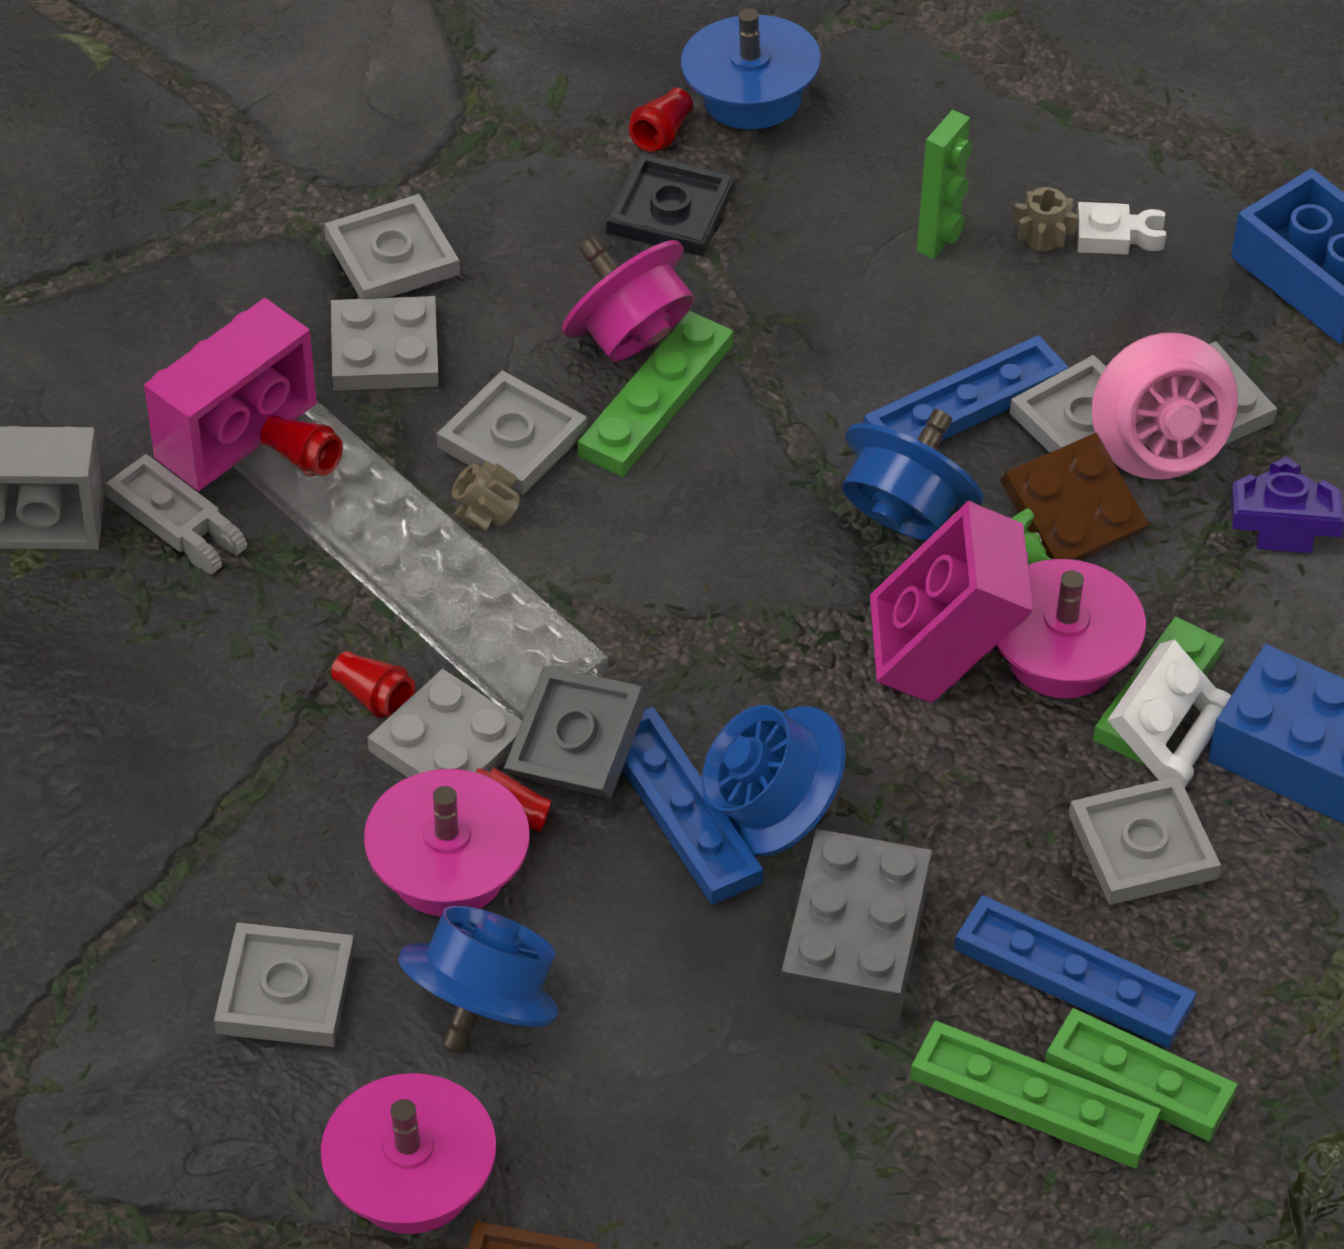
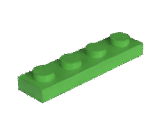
[577,311,734,477]
[910,1020,1161,1169]

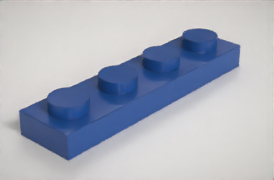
[863,335,1069,441]
[622,706,763,905]
[954,895,1197,1049]

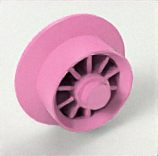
[1092,332,1238,480]

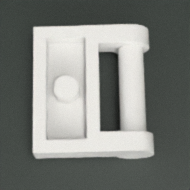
[1107,639,1231,788]

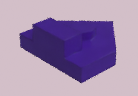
[1231,457,1344,553]

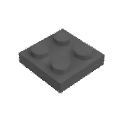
[504,666,650,799]

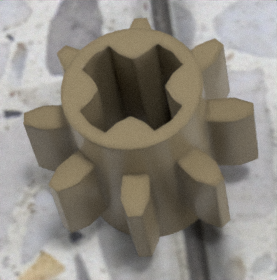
[1013,187,1078,251]
[452,461,520,531]

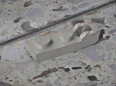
[105,454,247,575]

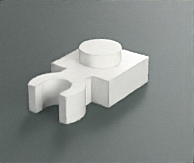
[1077,202,1166,255]

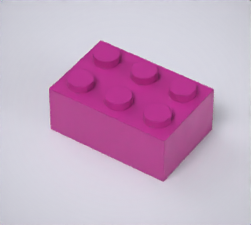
[144,298,317,492]
[870,501,1033,703]

